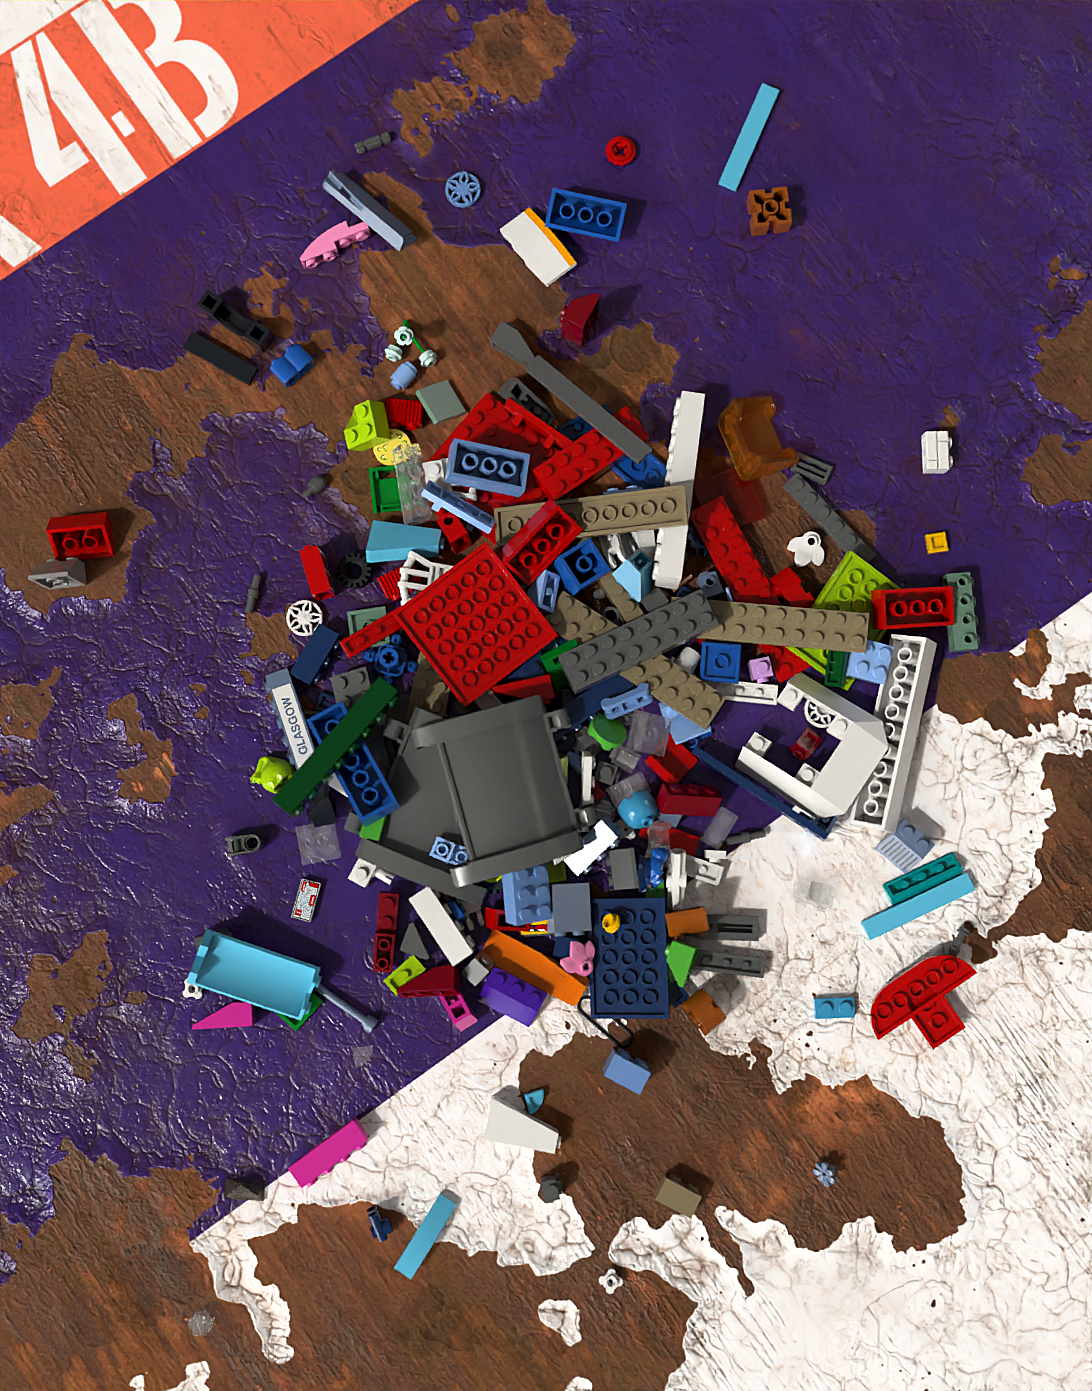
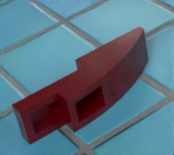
[373,890,400,973]

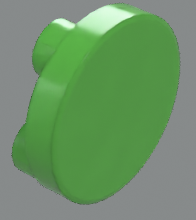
[587,714,627,751]

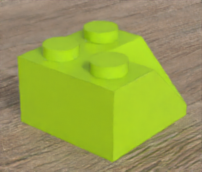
[344,400,391,452]

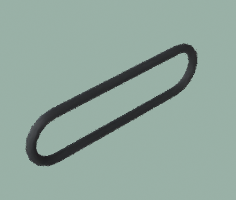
[577,996,633,1049]

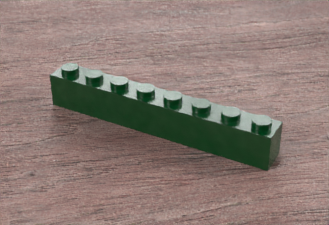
[271,676,400,819]

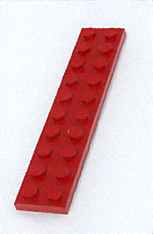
[689,496,811,683]

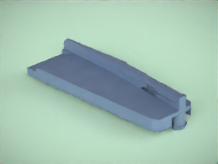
[323,169,418,251]

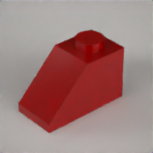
[484,907,530,932]

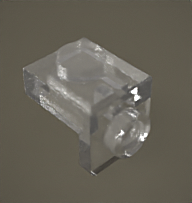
[647,820,671,851]

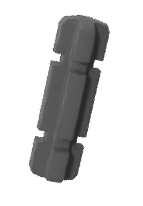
[355,131,391,154]

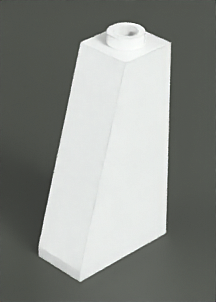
[484,1096,561,1154]

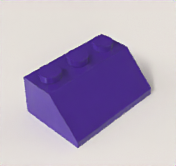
[477,965,547,1027]

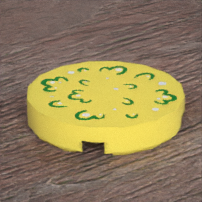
[373,429,411,466]

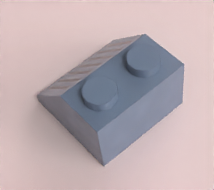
[875,819,935,874]

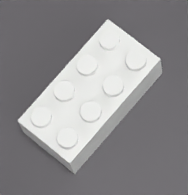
[409,887,476,966]

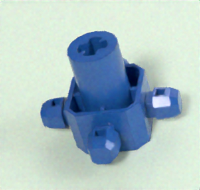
[364,634,418,686]

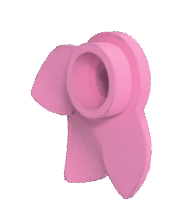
[560,941,595,976]

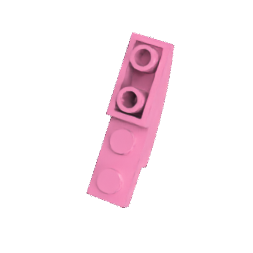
[300,221,371,269]

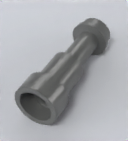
[945,926,971,957]

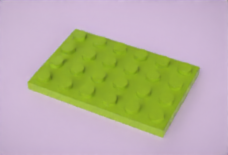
[786,551,901,690]

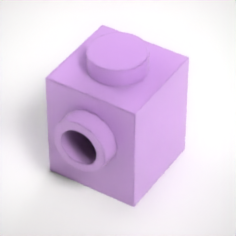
[747,656,773,683]

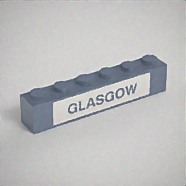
[264,668,316,770]

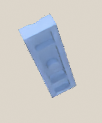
[421,480,495,534]

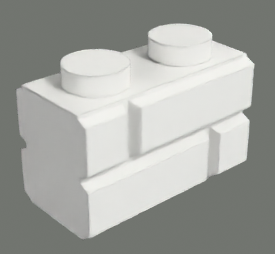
[921,431,953,474]

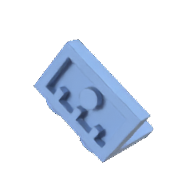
[658,702,712,745]

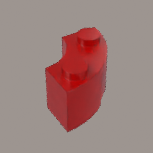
[769,567,815,608]

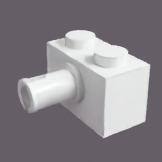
[348,858,396,888]

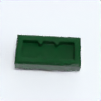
[824,650,849,688]

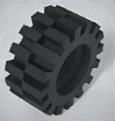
[337,553,373,589]

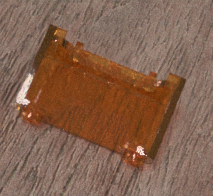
[718,396,799,481]

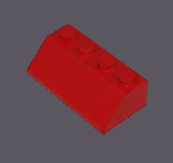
[496,498,583,586]

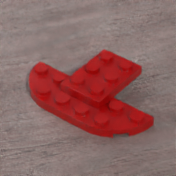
[870,954,977,1049]

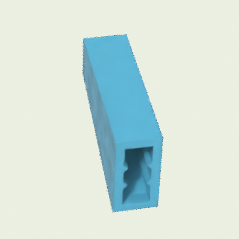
[366,520,445,563]

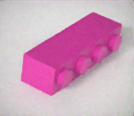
[288,1117,369,1189]

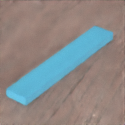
[719,83,779,191]
[860,872,975,940]

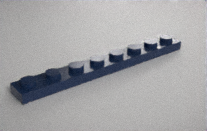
[691,746,829,842]

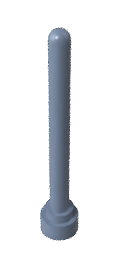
[313,983,379,1034]

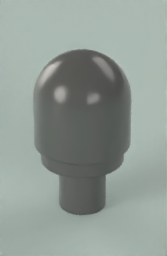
[302,476,326,499]

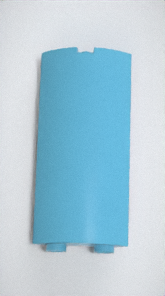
[187,929,322,1020]

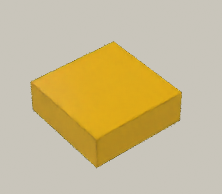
[925,532,949,554]

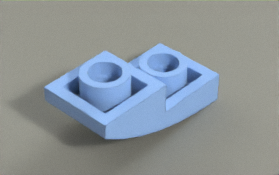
[430,836,469,865]

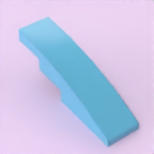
[394,1194,456,1279]

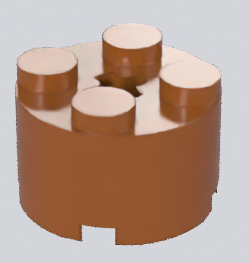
[681,987,727,1036]

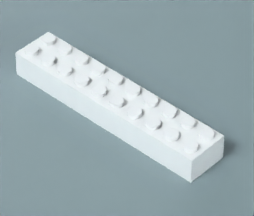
[651,391,705,589]
[849,634,937,834]

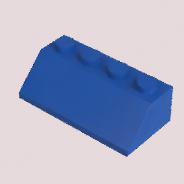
[545,188,627,243]

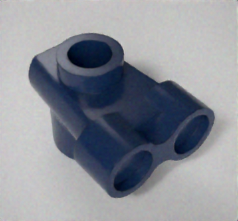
[367,1206,393,1242]

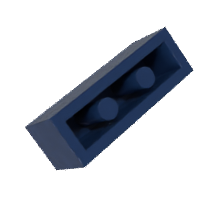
[290,623,342,687]

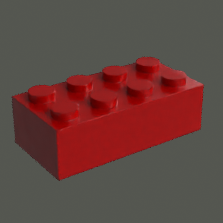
[871,586,954,629]

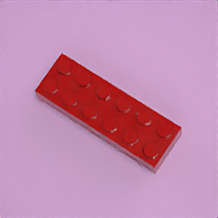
[532,406,649,501]

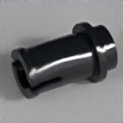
[896,627,922,637]

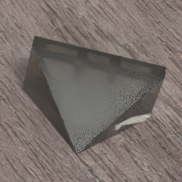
[224,1177,266,1201]

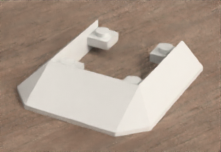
[735,672,889,819]

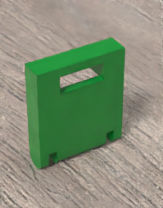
[368,464,412,514]
[540,639,578,692]

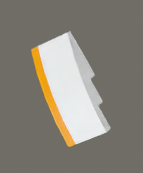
[500,207,577,286]

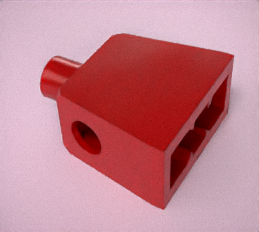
[436,507,472,555]

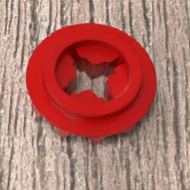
[606,136,635,167]

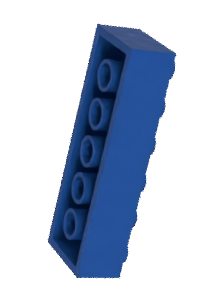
[306,701,401,827]

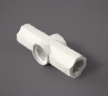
[666,848,687,910]

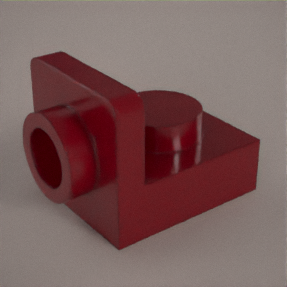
[789,727,822,762]

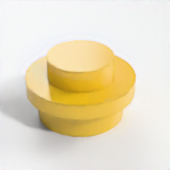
[602,913,620,933]

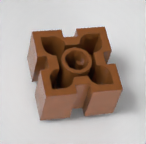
[746,186,792,236]

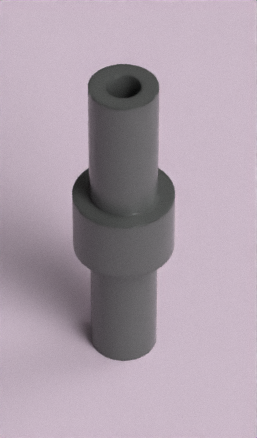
[245,575,262,614]
[726,830,766,845]

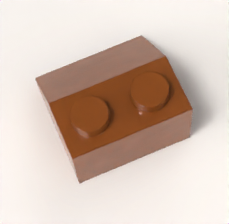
[665,905,709,940]

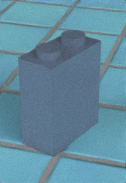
[547,883,592,937]

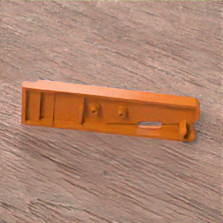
[482,930,588,1006]

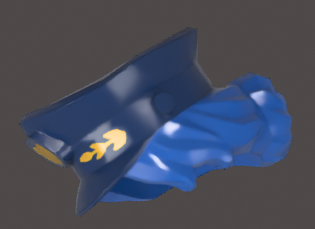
[638,847,670,893]

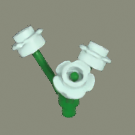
[385,320,437,367]

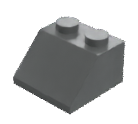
[605,847,639,890]

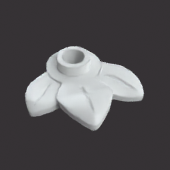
[787,531,824,567]

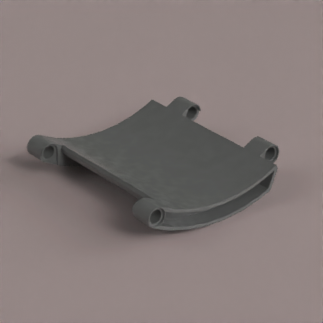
[411,694,599,887]
[344,707,489,906]

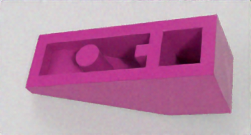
[439,990,478,1031]
[192,999,256,1029]

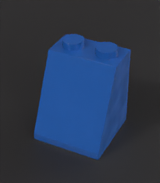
[548,538,611,597]

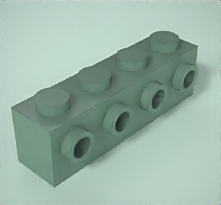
[942,572,980,653]

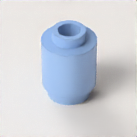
[390,361,418,390]

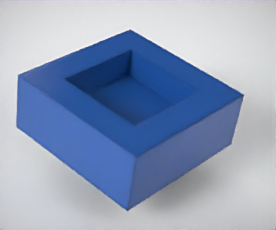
[447,900,467,924]

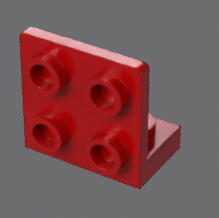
[644,734,698,784]

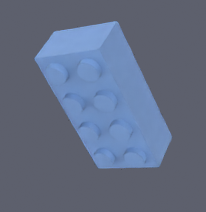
[445,438,530,497]
[502,862,552,926]

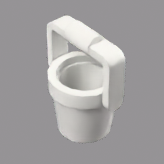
[669,647,701,677]

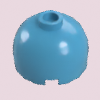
[618,790,658,829]

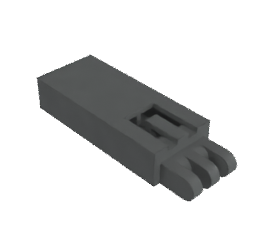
[686,914,759,941]

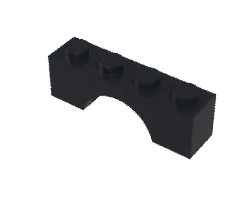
[197,289,274,353]

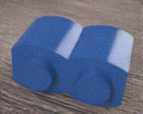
[270,343,315,388]

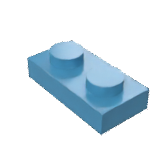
[813,997,855,1019]

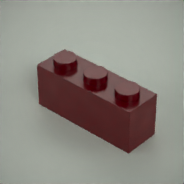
[656,783,722,817]

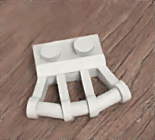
[422,458,478,502]
[397,551,453,606]

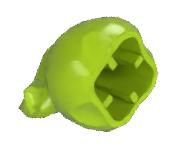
[250,756,296,793]

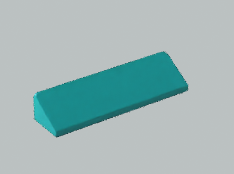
[882,852,962,906]

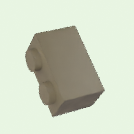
[654,1173,702,1219]

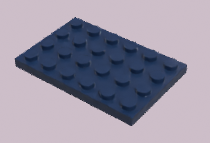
[588,897,670,1019]

